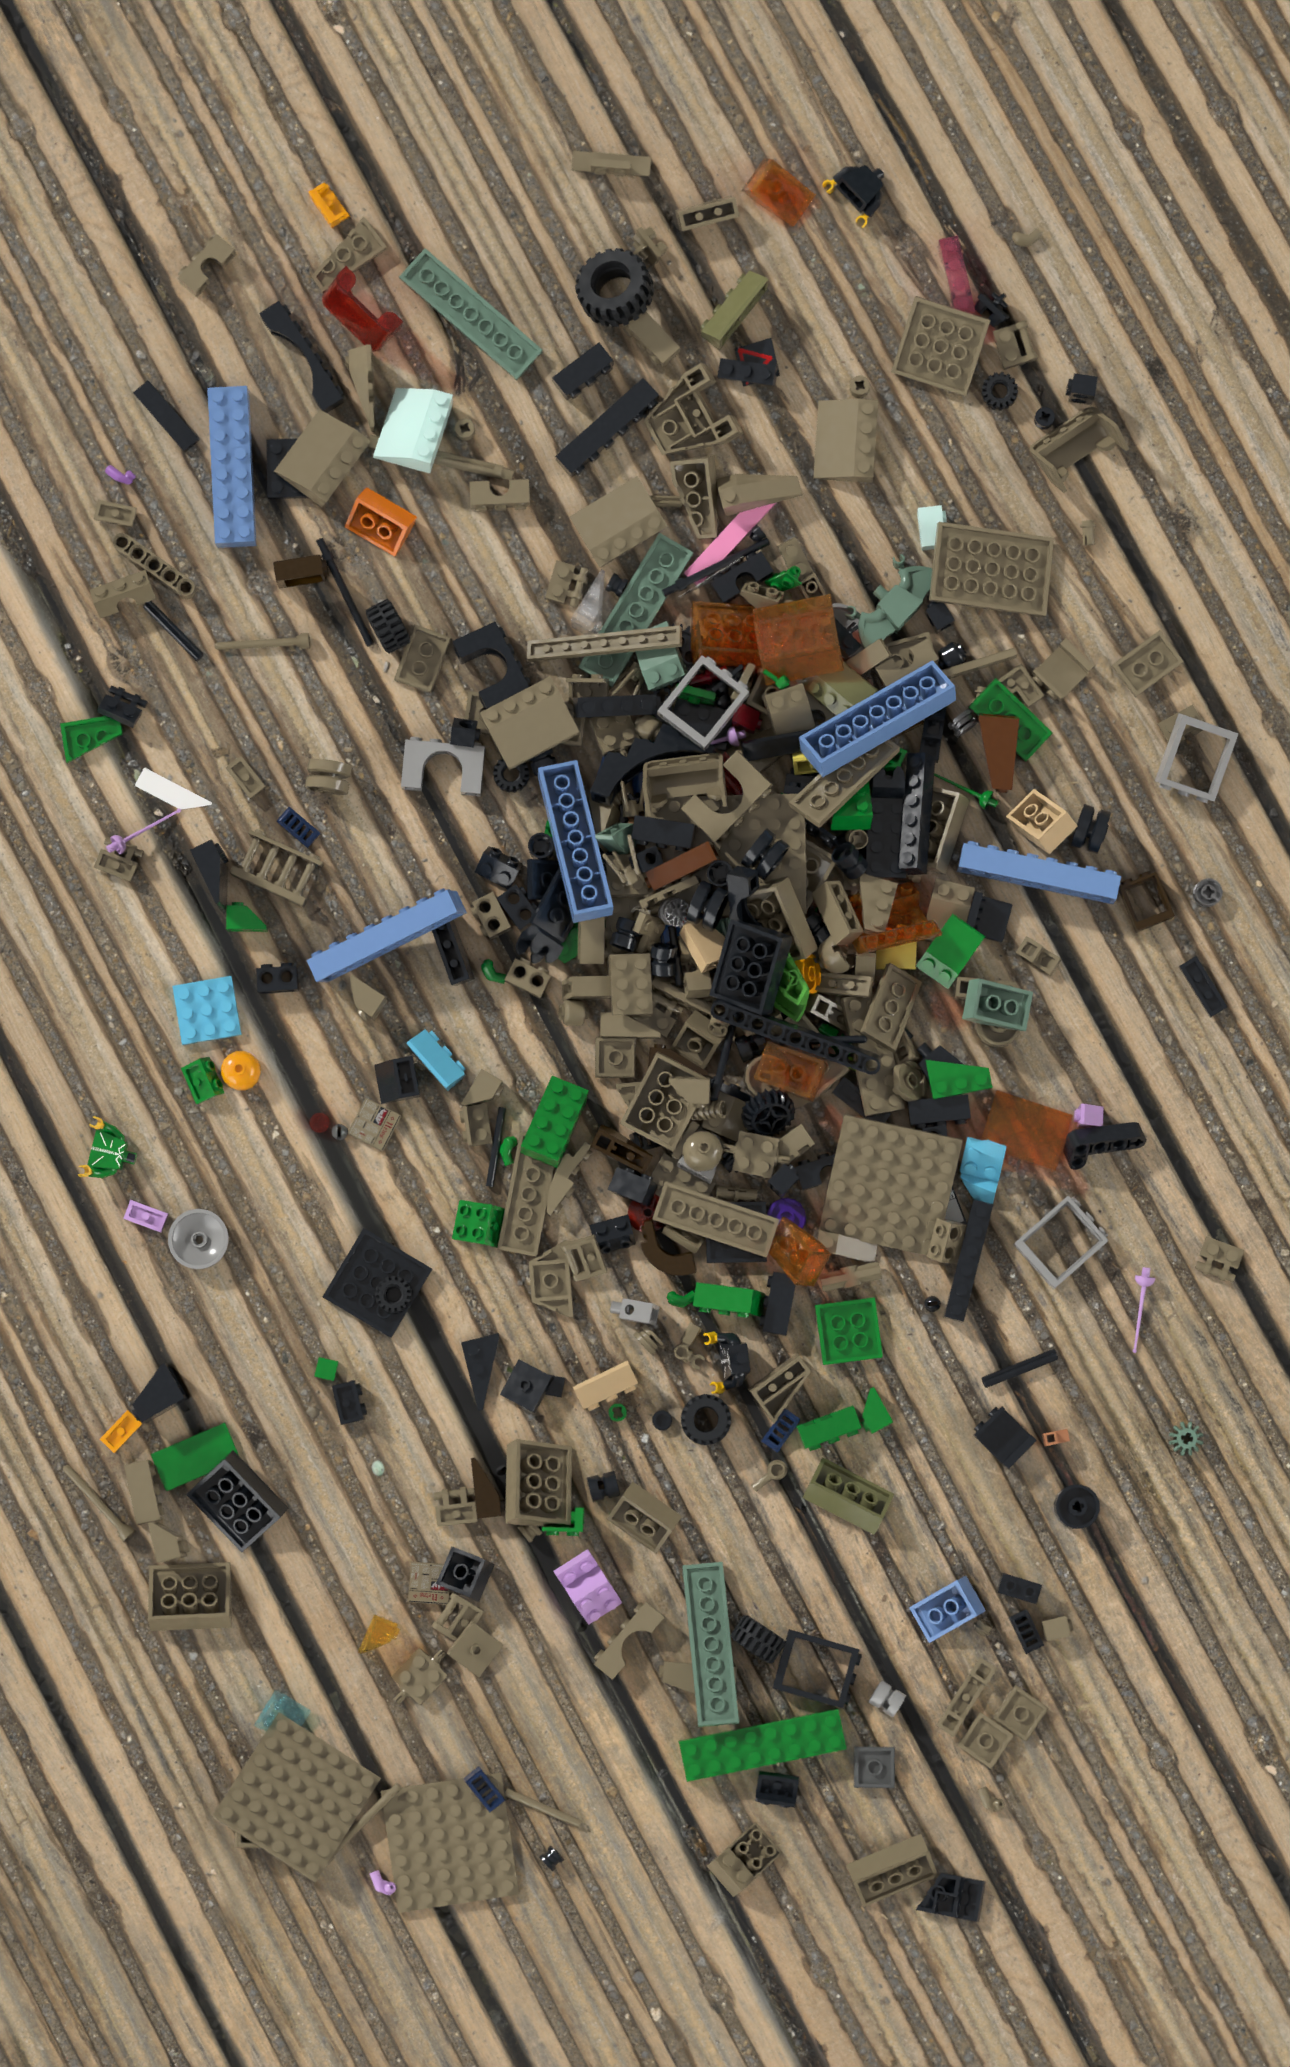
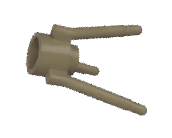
[609,662,645,696]
[620,781,644,817]
[602,835,642,886]

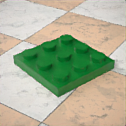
[815,1297,883,1365]

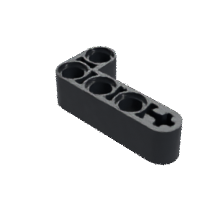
[1063,1122,1146,1170]

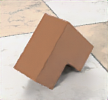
[1042,1429,1070,1446]

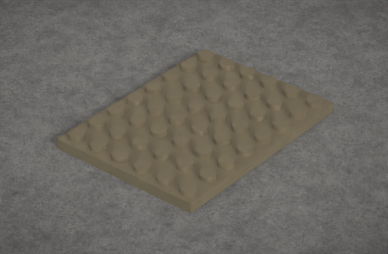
[645,794,807,917]

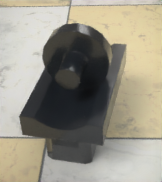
[973,292,1010,327]

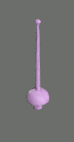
[711,726,746,746]
[106,809,181,854]
[1133,1267,1155,1353]

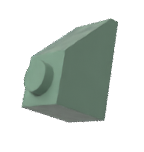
[595,823,637,855]

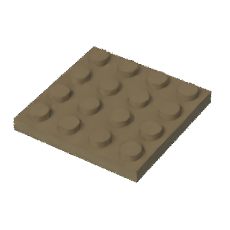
[891,296,991,396]

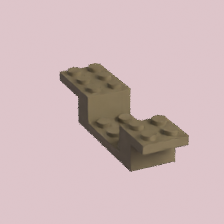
[605,855,653,1015]

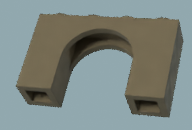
[681,751,773,843]

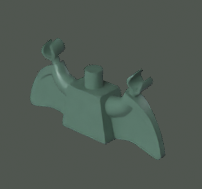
[845,554,932,649]

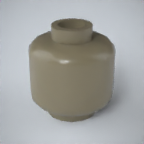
[634,715,663,742]
[558,1000,589,1026]

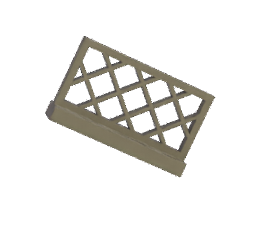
[652,962,726,1019]

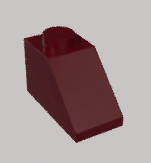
[731,704,763,734]

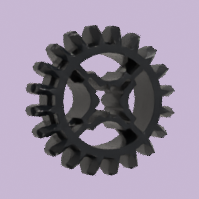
[741,1088,796,1137]

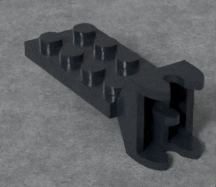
[865,766,906,879]
[516,866,574,964]

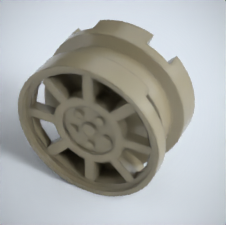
[633,1324,664,1355]

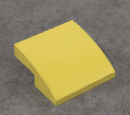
[875,929,917,970]

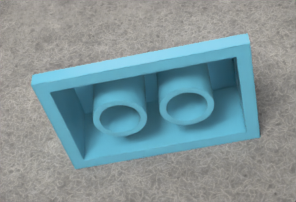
[406,1029,466,1091]

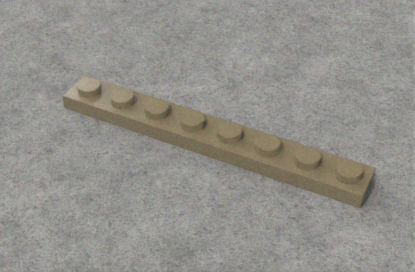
[527,625,682,662]

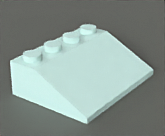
[373,388,453,474]

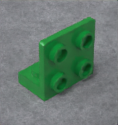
[452,1200,505,1248]
[542,1507,585,1536]

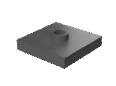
[854,1746,895,1788]

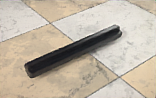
[143,601,204,661]
[981,1349,1058,1388]

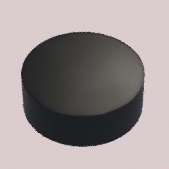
[652,1410,672,1431]

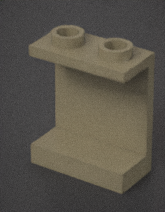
[1031,638,1094,702]

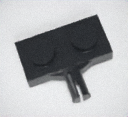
[819,617,861,659]

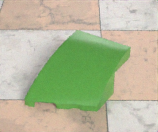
[774,953,809,1022]

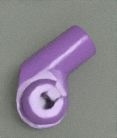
[105,465,136,485]

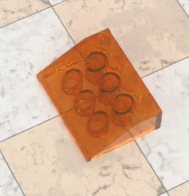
[691,601,776,668]
[980,1090,1073,1172]

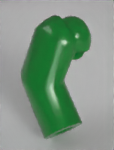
[481,959,507,984]
[500,1136,518,1166]
[667,1290,695,1308]

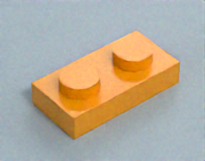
[100,1410,142,1453]

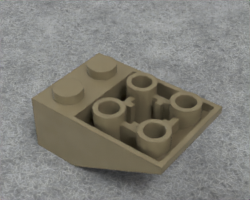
[707,1822,782,1897]

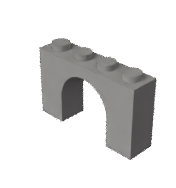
[401,737,486,797]

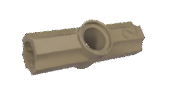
[819,1262,882,1292]

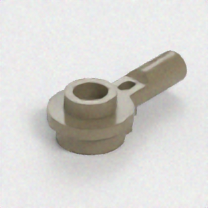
[630,903,661,921]
[751,1460,787,1492]

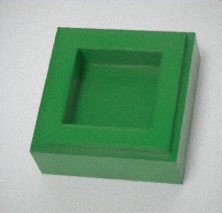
[314,1357,339,1381]

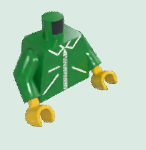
[78,1116,137,1179]

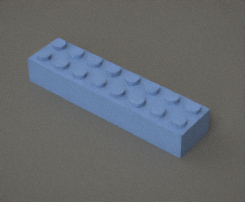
[207,386,257,548]
[799,660,956,777]
[538,760,613,923]
[957,841,1121,904]
[307,888,467,983]

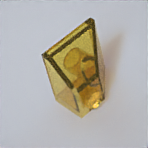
[358,1614,400,1654]

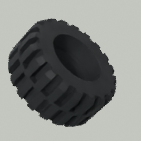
[575,248,654,327]

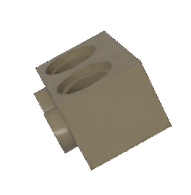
[470,892,511,940]
[504,958,551,999]
[927,1218,967,1264]

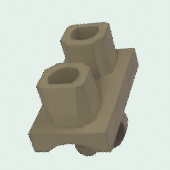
[632,227,667,266]

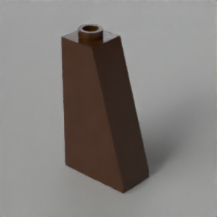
[978,713,1019,793]
[644,841,721,891]

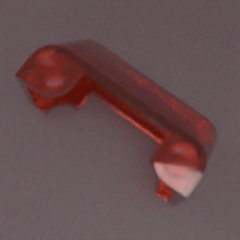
[322,266,403,352]

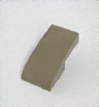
[1016,936,1061,976]

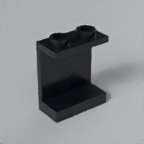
[973,1406,1037,1469]

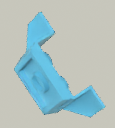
[960,1137,1007,1204]

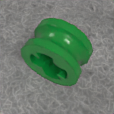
[609,1403,626,1421]

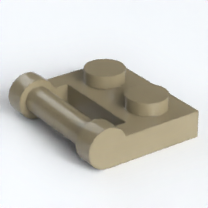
[992,321,1038,370]
[560,1234,607,1281]
[432,1592,484,1641]

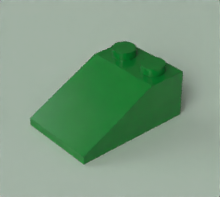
[916,913,985,989]

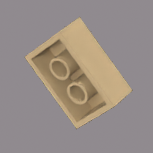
[1006,789,1078,854]

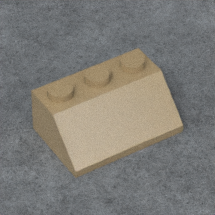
[573,1361,638,1411]

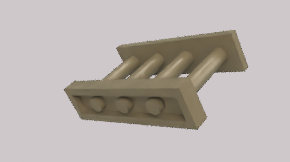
[230,829,324,908]

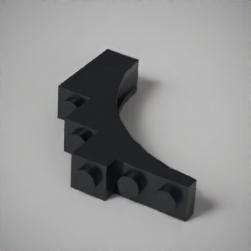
[590,724,716,806]

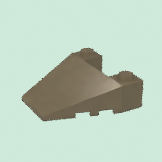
[644,363,744,455]

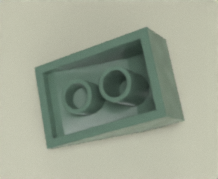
[635,621,688,692]
[962,978,1033,1031]

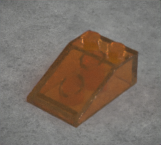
[742,158,816,227]
[754,1041,827,1102]
[769,1217,831,1287]

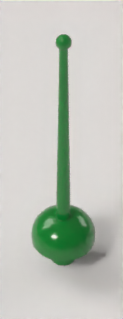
[934,773,999,810]

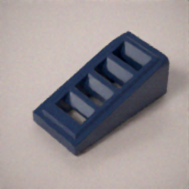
[276,807,321,848]
[761,1408,801,1453]
[464,1766,505,1813]

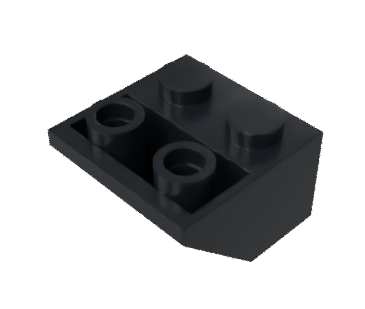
[374,1056,421,1104]

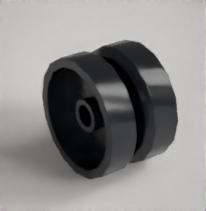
[1071,804,1111,854]
[741,829,790,880]
[686,881,728,931]
[1054,1484,1100,1529]

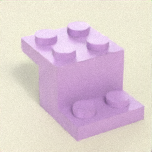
[554,1549,622,1625]

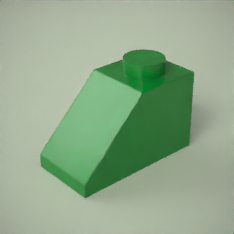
[226,902,268,932]
[861,1387,893,1434]

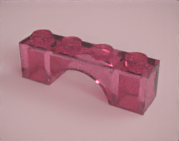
[938,235,975,315]

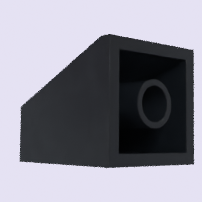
[132,1363,188,1423]

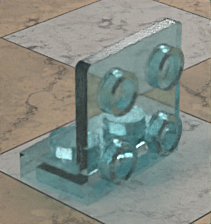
[254,1690,311,1731]

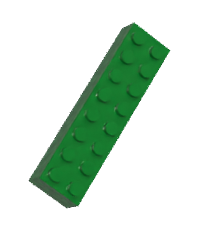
[679,1708,847,1782]

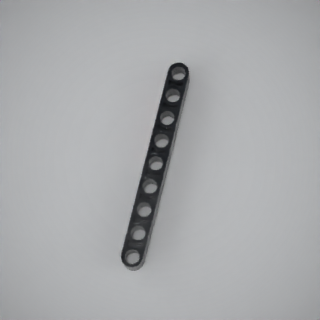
[710,999,881,1075]

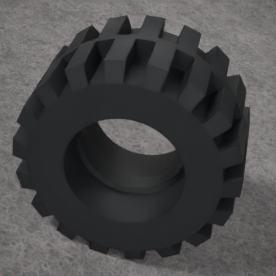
[366,599,410,654]
[681,1394,731,1445]
[730,1615,786,1664]

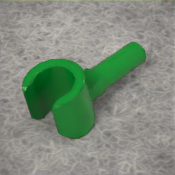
[763,669,790,689]

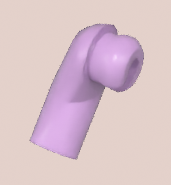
[369,1870,396,1895]

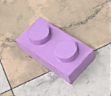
[123,1200,169,1233]

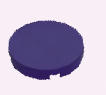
[767,1198,806,1238]

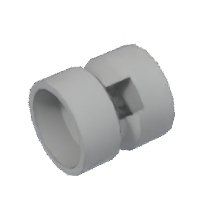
[869,1680,906,1717]

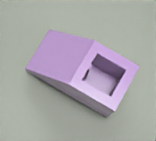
[1074,1104,1104,1128]

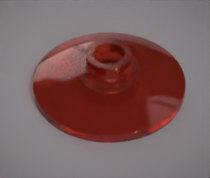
[628,1194,665,1232]

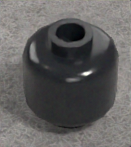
[938,642,968,669]

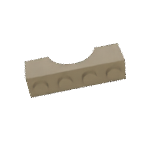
[594,1601,664,1680]

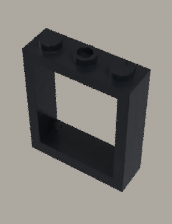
[772,1629,862,1709]

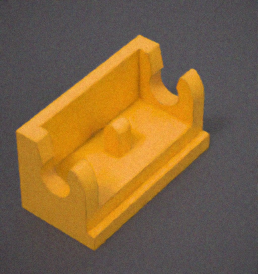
[308,182,350,228]

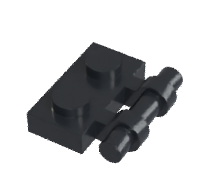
[97,685,148,728]

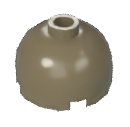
[817,935,855,974]
[682,1131,723,1172]

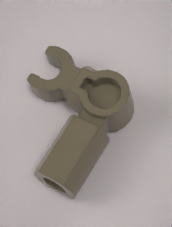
[673,1322,705,1370]

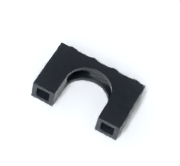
[452,622,532,710]

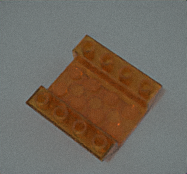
[753,594,844,685]
[847,881,942,954]

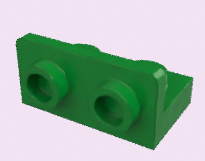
[181,1057,224,1105]

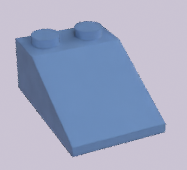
[909,1576,986,1643]

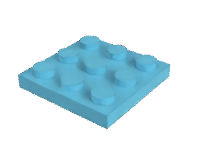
[172,976,242,1045]

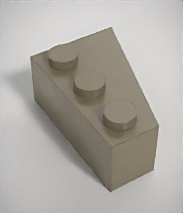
[762,1124,815,1181]
[748,1353,811,1424]

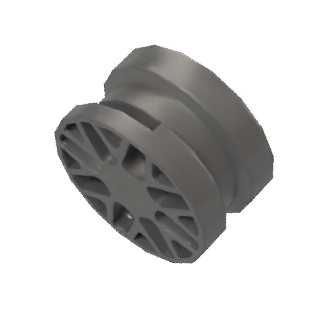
[948,708,979,738]
[1193,878,1223,907]
[658,898,689,926]

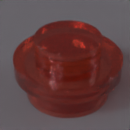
[310,1113,330,1133]

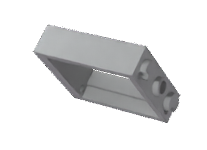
[657,655,749,751]
[1155,713,1238,803]
[1013,1195,1109,1289]

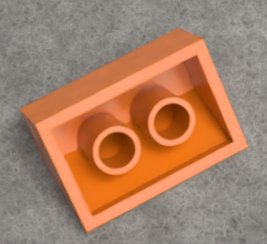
[344,487,417,557]

